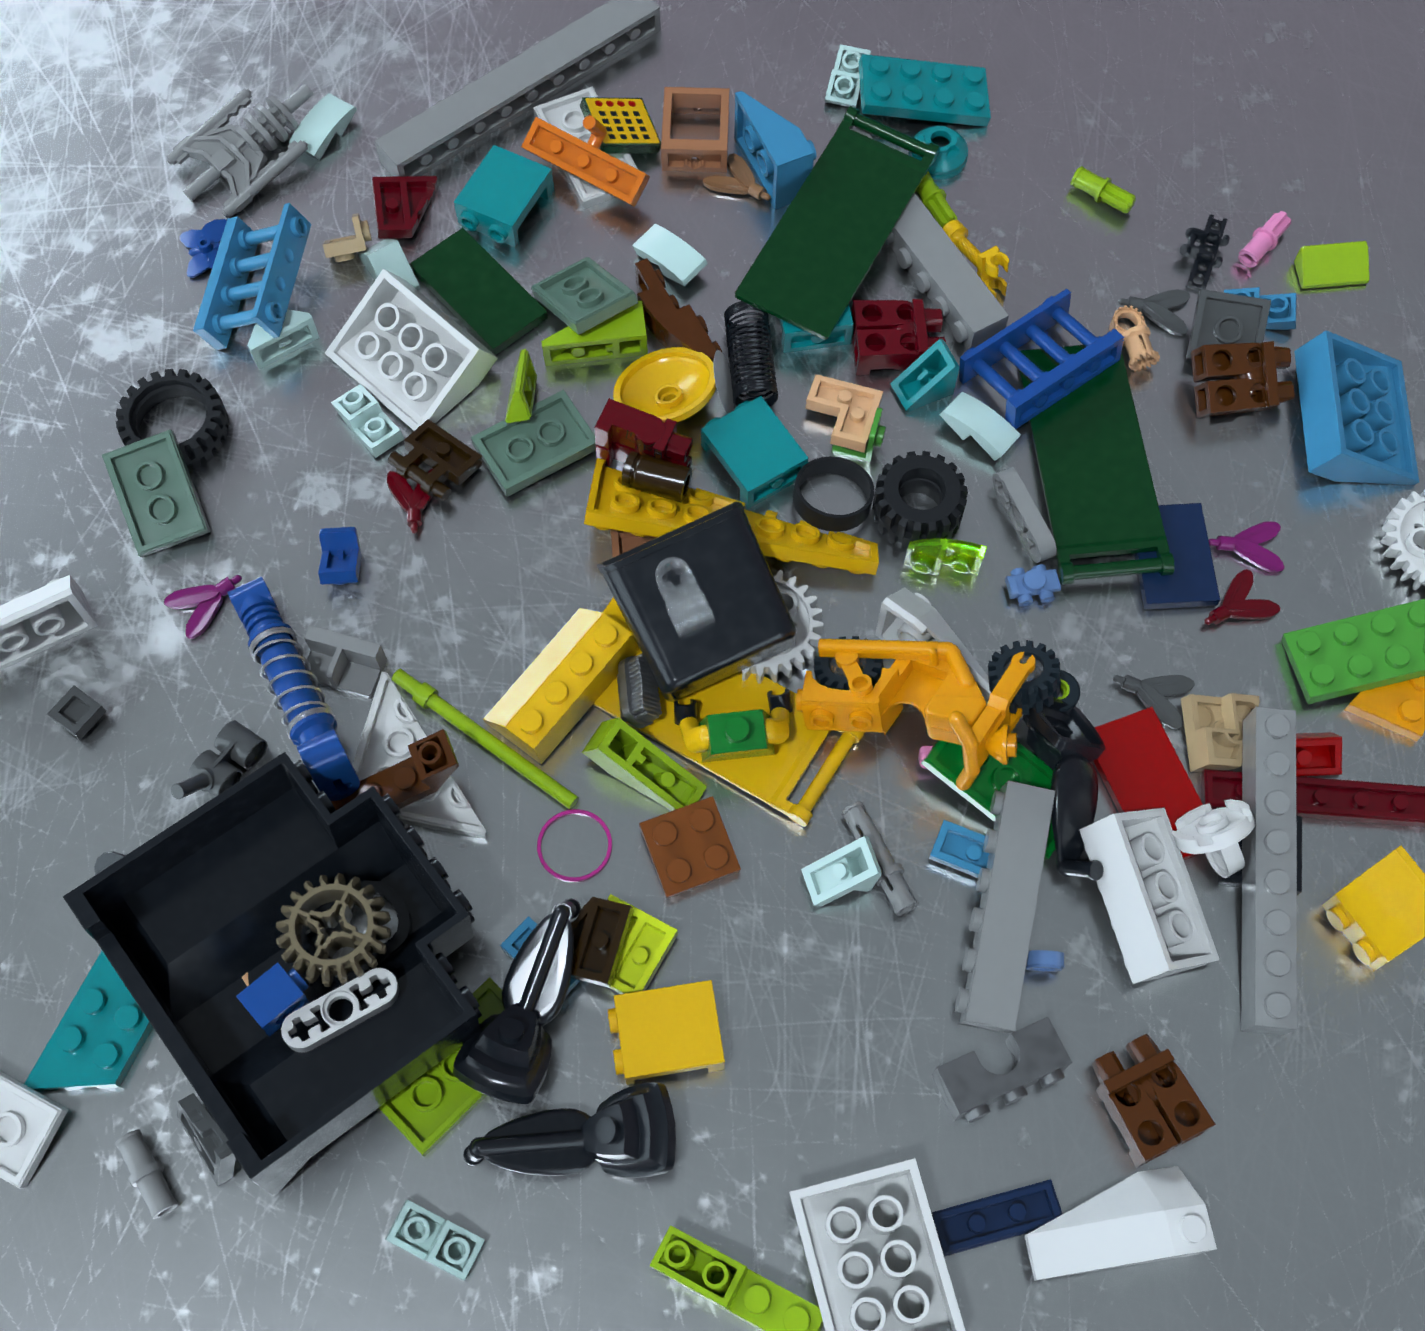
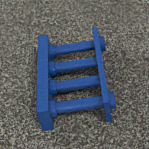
[959,289,1124,429]

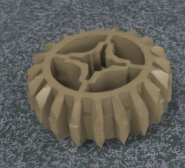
[276,873,391,987]

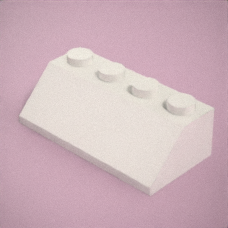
[0,575,98,671]
[1079,808,1220,984]

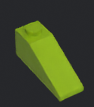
[541,301,648,366]
[581,717,707,811]

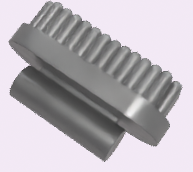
[617,654,662,728]

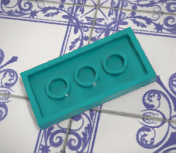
[858,54,991,127]

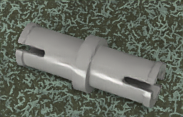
[115,1129,178,1219]

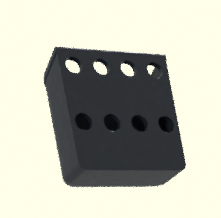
[597,501,797,702]

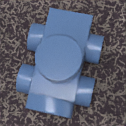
[1005,564,1061,607]

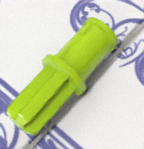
[1070,166,1136,213]
[916,171,957,228]

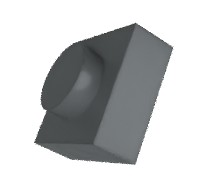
[47,685,106,740]

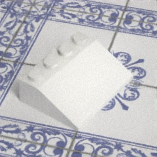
[325,269,498,431]
[789,1158,966,1331]

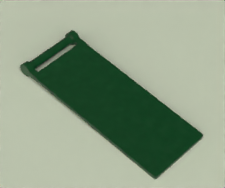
[735,106,941,340]
[1019,345,1175,585]

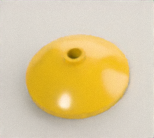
[613,347,716,423]

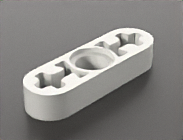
[281,968,399,1052]

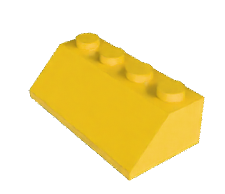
[483,608,638,765]

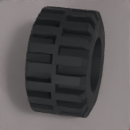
[872,451,968,552]

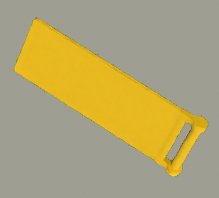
[593,597,865,827]

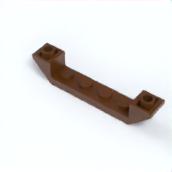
[331,729,459,811]

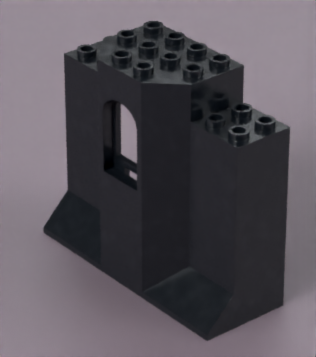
[63,752,482,1196]

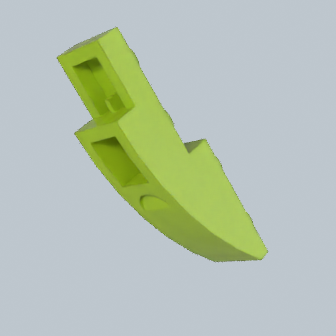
[649,1225,824,1331]

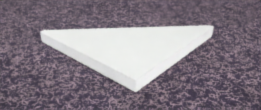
[352,672,488,840]

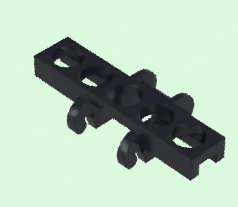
[1180,214,1230,291]

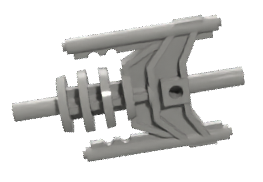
[167,84,313,218]

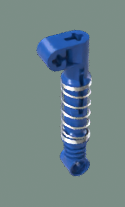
[227,576,360,801]

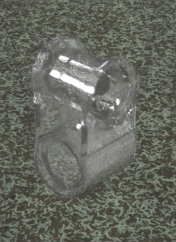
[655,557,715,638]

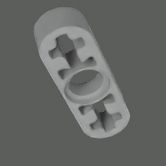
[992,467,1057,563]

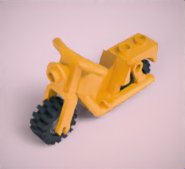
[796,636,1061,791]

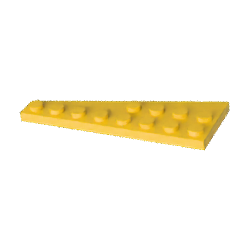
[584,458,879,575]

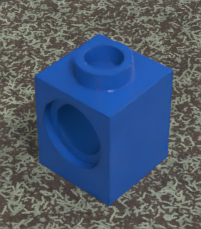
[236,962,310,1037]

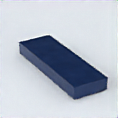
[931,1179,1062,1257]

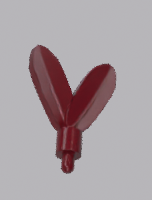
[387,469,433,534]
[1205,569,1280,625]

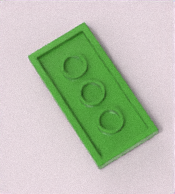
[1281,599,1425,705]

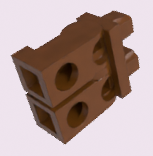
[1191,341,1295,418]
[1092,1034,1216,1168]

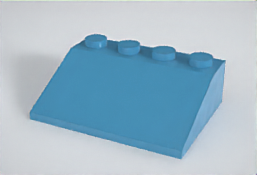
[1294,330,1419,485]

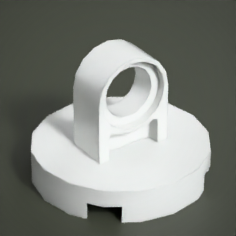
[1172,799,1255,878]

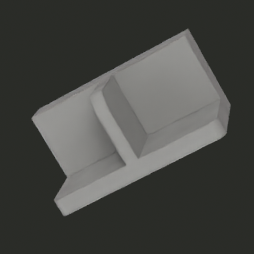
[304,625,387,699]

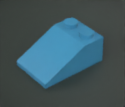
[734,91,817,210]

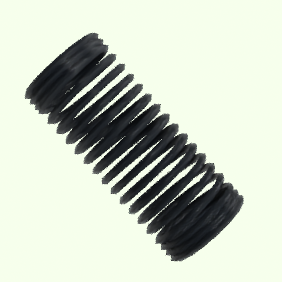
[724,301,778,407]

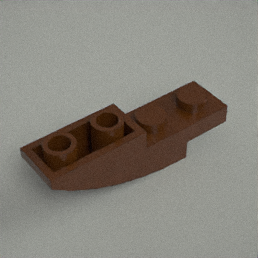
[635,258,722,362]

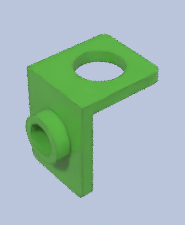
[832,407,886,462]

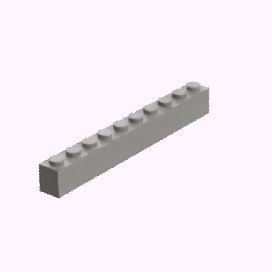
[375,0,661,176]

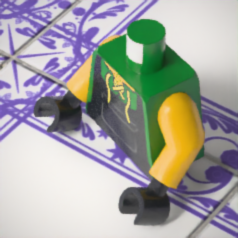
[674,689,793,763]

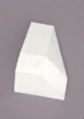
[875,587,991,705]
[1025,1166,1217,1281]

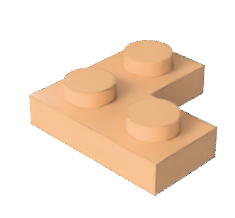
[805,374,883,453]

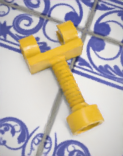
[942,219,1009,298]

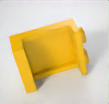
[607,980,725,1085]

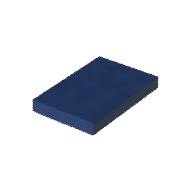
[1134,503,1220,610]

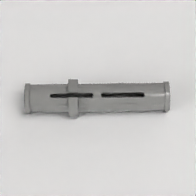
[841,801,919,916]

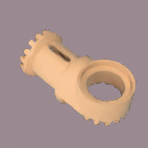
[1109,305,1160,372]

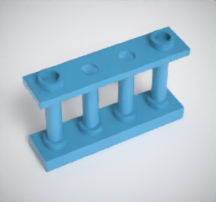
[193,203,312,350]

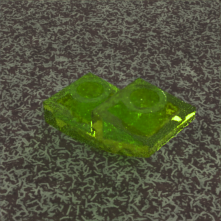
[904,538,987,576]

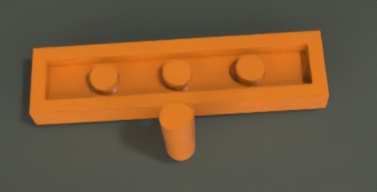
[521,115,650,207]

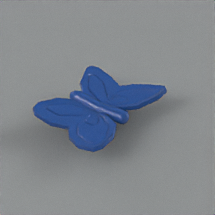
[180,219,227,278]

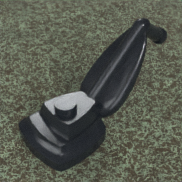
[1023,698,1105,881]
[453,898,581,1104]
[463,1082,676,1178]

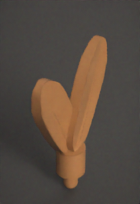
[703,153,771,201]

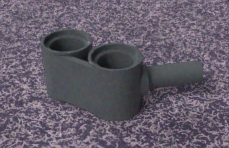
[171,720,268,799]

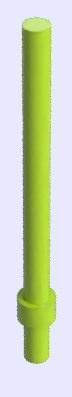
[392,668,579,810]

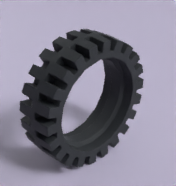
[115,369,229,469]

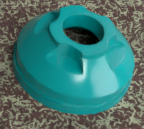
[908,126,968,180]

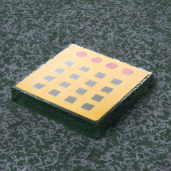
[580,97,661,154]

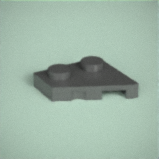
[177,1093,237,1186]

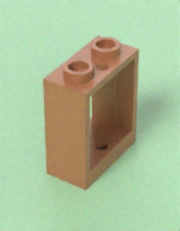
[661,87,730,173]

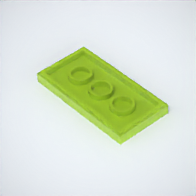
[379,977,504,1157]

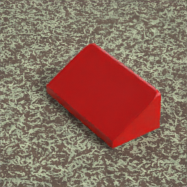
[1296,732,1342,776]

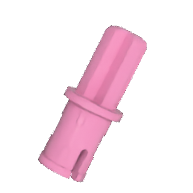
[1238,211,1291,268]

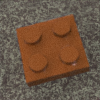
[639,796,741,899]

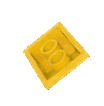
[1321,845,1425,972]

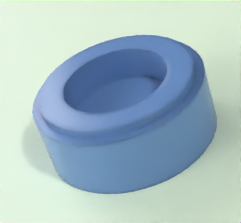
[1026,950,1064,972]

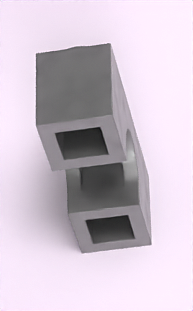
[932,1017,1072,1123]

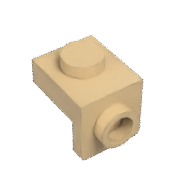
[323,213,372,262]

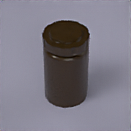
[622,451,692,503]

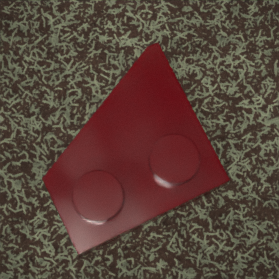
[372,176,437,239]

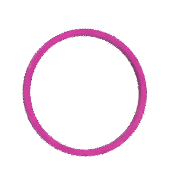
[537,809,612,882]

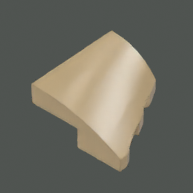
[1181,693,1260,772]

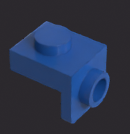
[318,527,362,585]

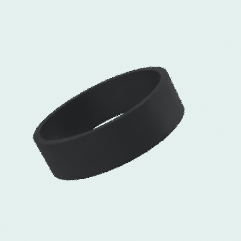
[793,456,875,532]

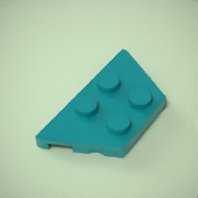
[24,951,153,1092]

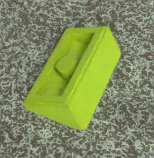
[1294,241,1369,289]
[505,349,537,423]

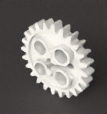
[1380,489,1425,591]
[742,570,824,684]

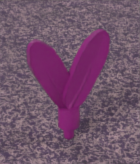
[1209,521,1285,573]
[164,575,242,640]

